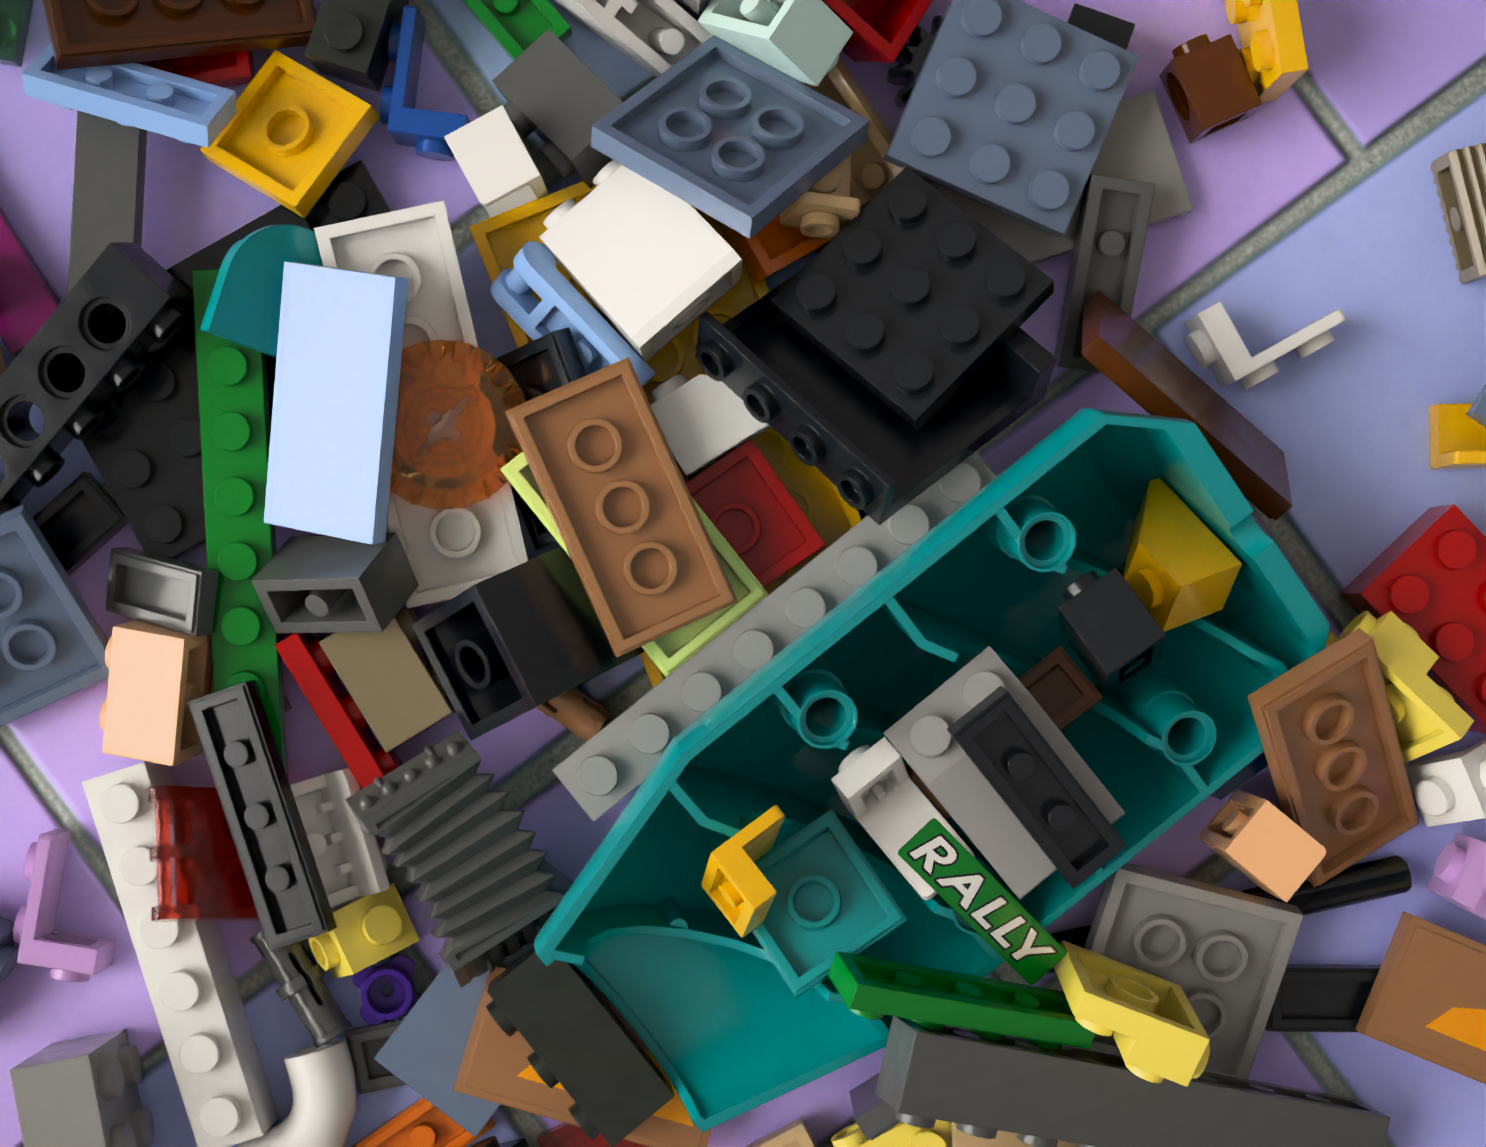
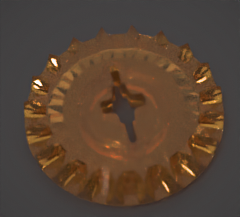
[390,340,526,511]

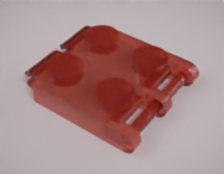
[147,785,260,922]

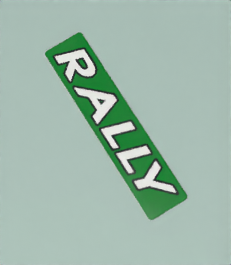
[897,818,1067,985]

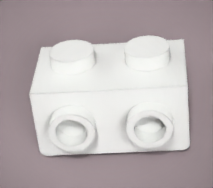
[290,767,389,907]

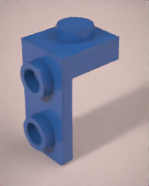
[380,5,471,161]

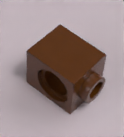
[1159,34,1262,144]

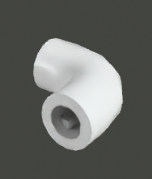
[237,1039,357,1147]

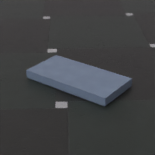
[374,859,593,1137]

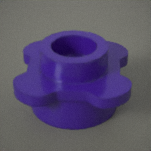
[352,954,421,1025]

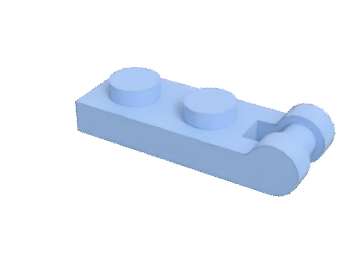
[490,241,656,388]

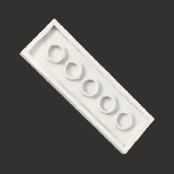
[314,200,529,609]

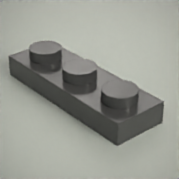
[1054,174,1156,373]

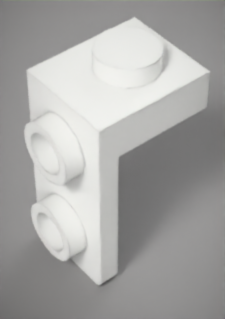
[1185,302,1346,390]
[831,737,975,900]
[1406,738,1486,827]

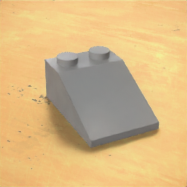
[883,646,1125,900]

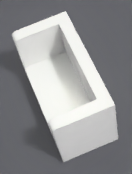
[444,105,549,218]

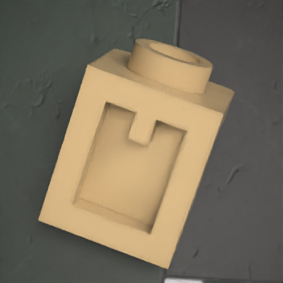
[780,154,860,238]

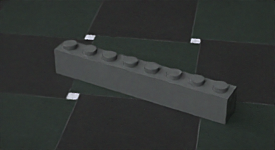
[875,1016,1391,1147]

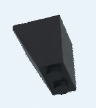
[412,547,645,741]

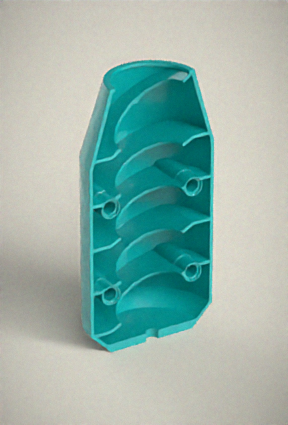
[534,408,1330,1132]

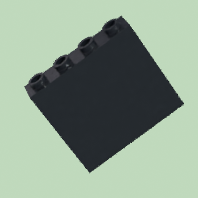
[695,200,1057,526]

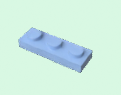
[22,43,236,148]

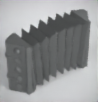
[345,730,564,988]

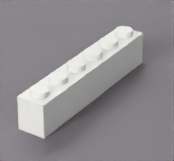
[82,761,279,1147]

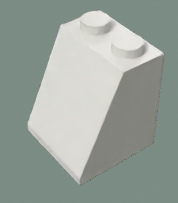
[539,160,742,362]

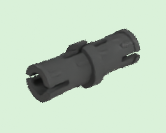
[250,930,352,1048]

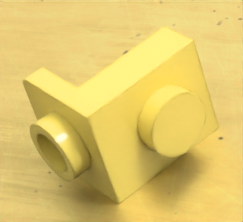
[309,883,420,979]

